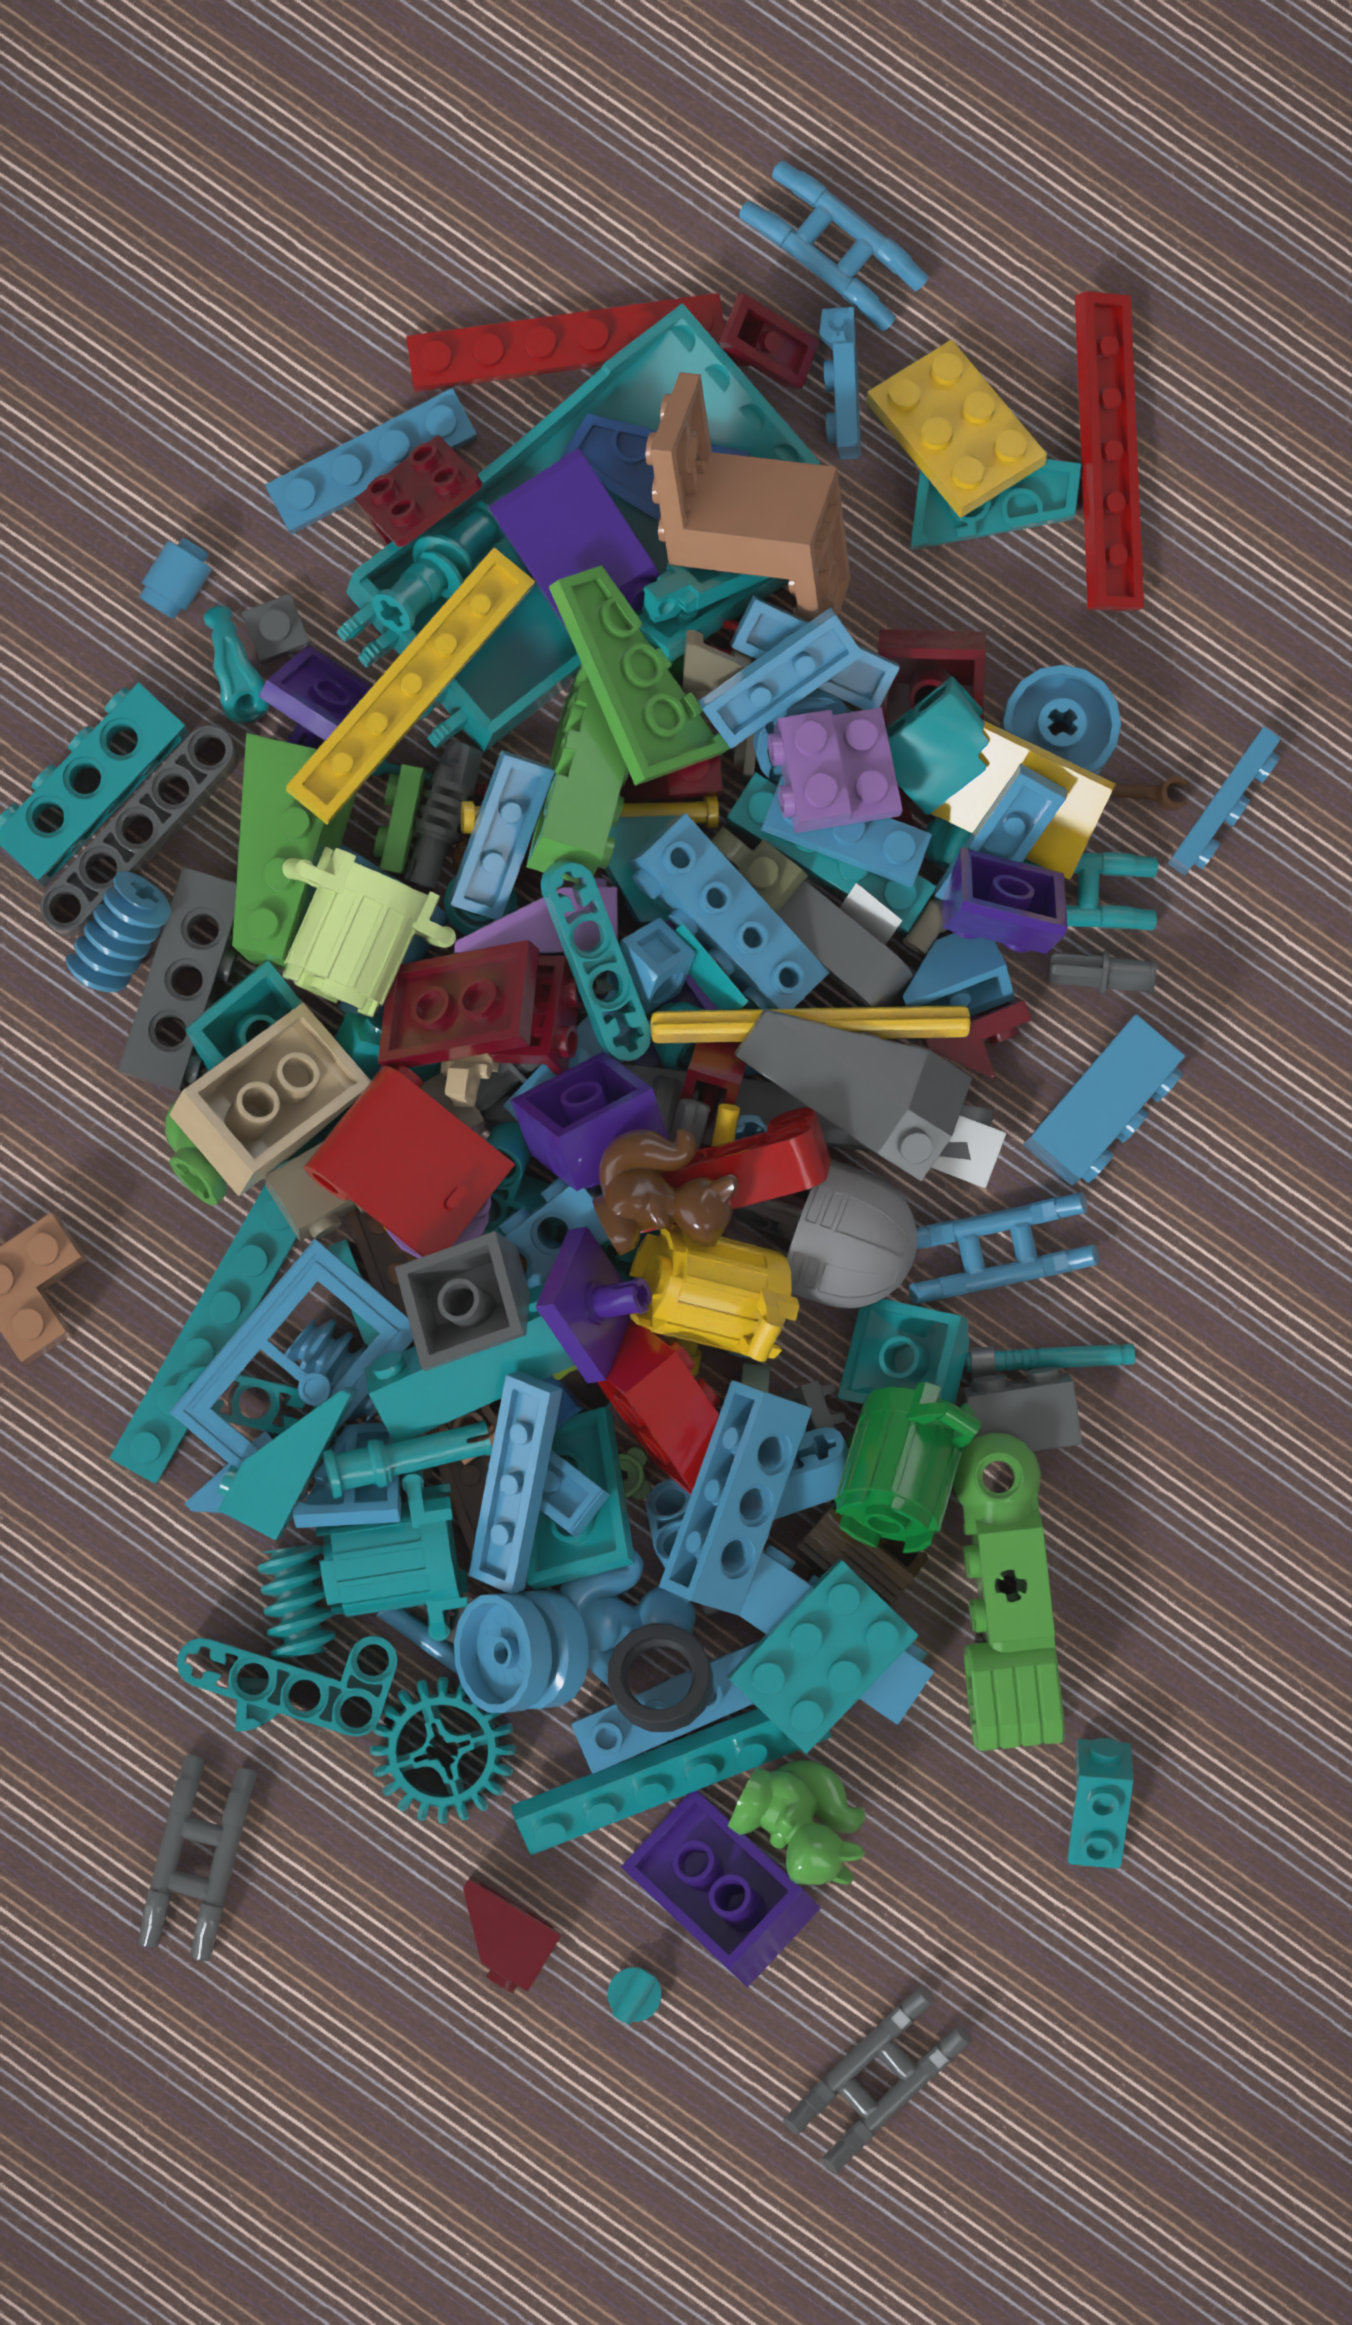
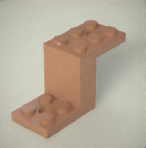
[645,372,851,622]

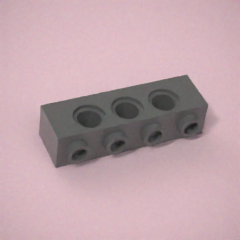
[118,867,238,1093]

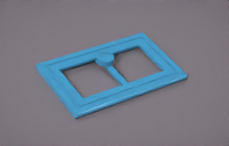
[169,1239,414,1468]

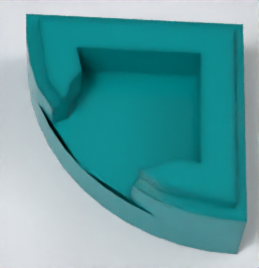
[235,1677,292,1732]

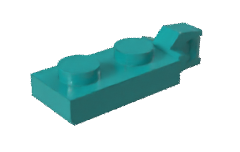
[642,563,770,623]

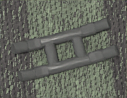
[138,1755,257,1961]
[783,1986,972,2174]

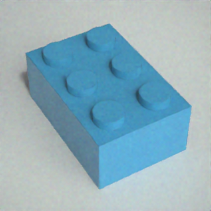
[1023,1014,1185,1186]

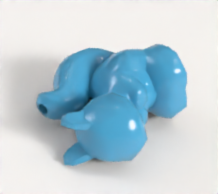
[559,1549,696,1687]

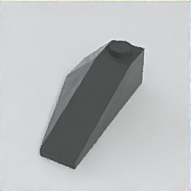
[734,1009,972,1181]

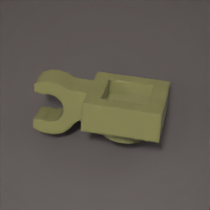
[711,827,808,914]

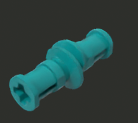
[372,501,505,633]

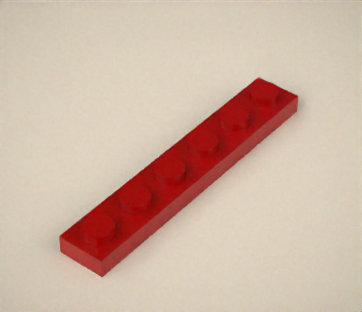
[1074,291,1144,612]
[406,293,725,392]

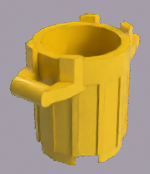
[630,1225,800,1362]

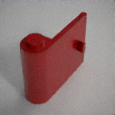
[304,1064,515,1257]

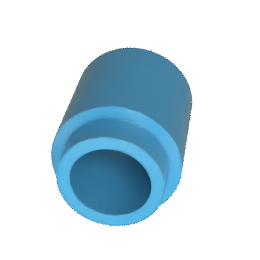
[139,537,213,620]

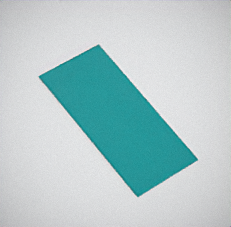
[674,923,748,1010]

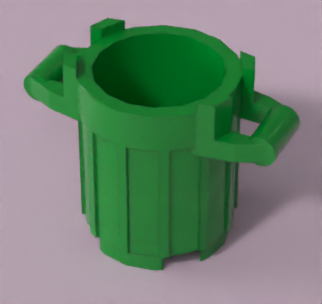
[834,1382,981,1553]

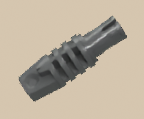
[403,740,483,890]

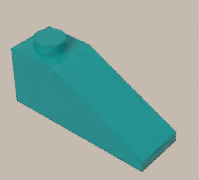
[217,1387,357,1540]

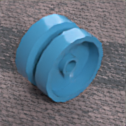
[1000,665,1121,775]
[454,1589,589,1713]

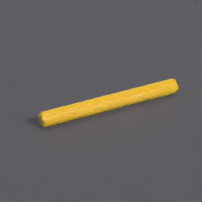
[650,1005,971,1043]

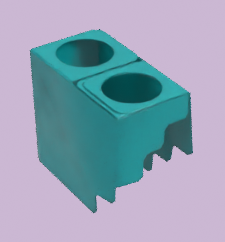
[886,676,989,815]

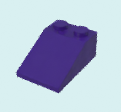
[621,1790,821,1988]

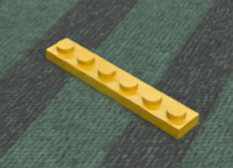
[286,548,535,825]

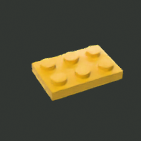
[866,339,1047,518]

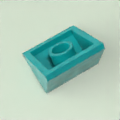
[185,960,302,1071]

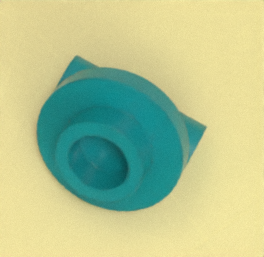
[925,817,972,869]
[607,1967,662,2025]

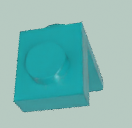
[1067,1738,1133,1868]

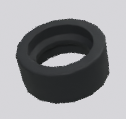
[608,1623,713,1732]

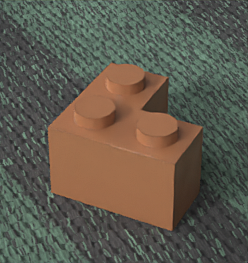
[0,1213,88,1364]

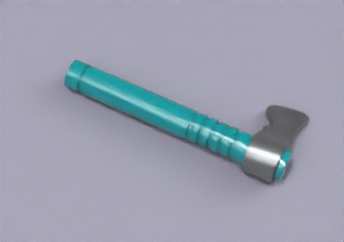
[965,1343,1135,1387]

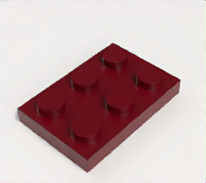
[378,940,539,1069]

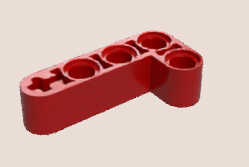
[640,1107,831,1234]

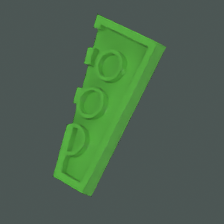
[549,565,730,786]

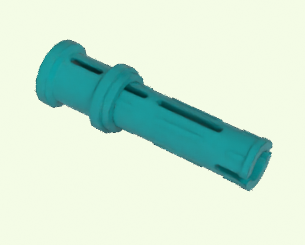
[323,1420,492,1499]

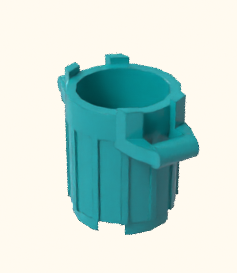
[316,1469,469,1641]

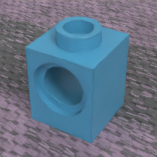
[607,917,696,1014]

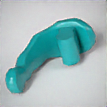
[203,605,270,724]

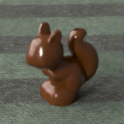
[592,1128,738,1256]

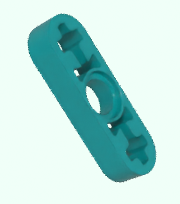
[176,1365,319,1434]

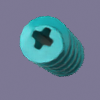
[257,1544,336,1659]

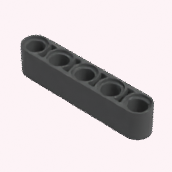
[40,725,238,937]

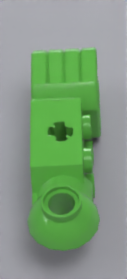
[953,1432,1065,1751]

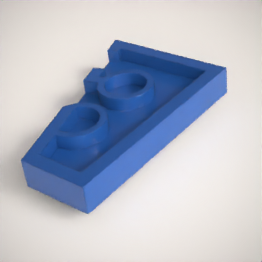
[559,413,752,522]

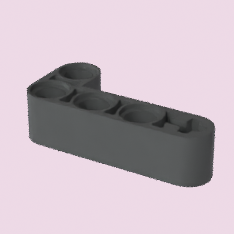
[737,845,914,1007]

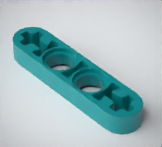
[541,860,651,1061]

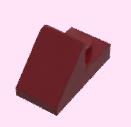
[719,294,820,389]
[916,996,1031,1080]

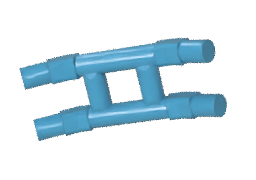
[739,161,929,332]
[909,1192,1099,1304]

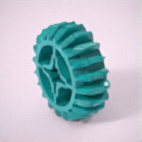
[370,1677,516,1824]

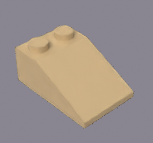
[169,1003,371,1196]

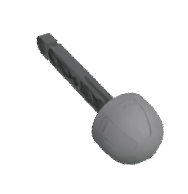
[480,1096,917,1308]

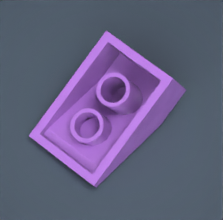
[455,878,618,956]

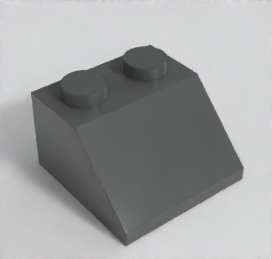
[395,1231,530,1371]

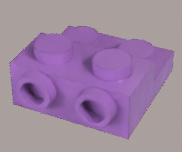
[768,707,902,833]

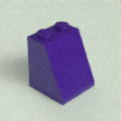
[488,448,660,634]

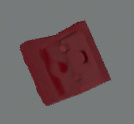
[354,435,483,547]

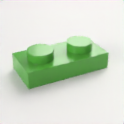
[374,764,427,874]

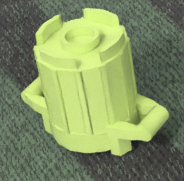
[282,847,456,1017]

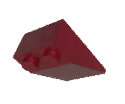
[878,629,986,802]

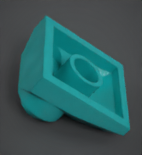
[837,1299,969,1405]

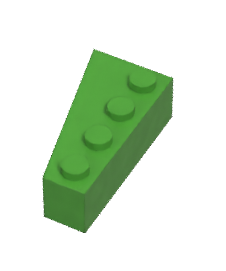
[526,664,629,884]
[232,733,357,971]

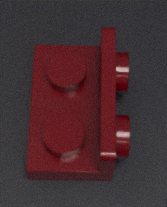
[488,955,584,1075]

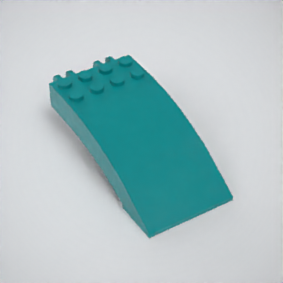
[337,303,821,753]

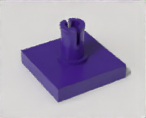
[258,645,372,749]
[535,1226,652,1383]

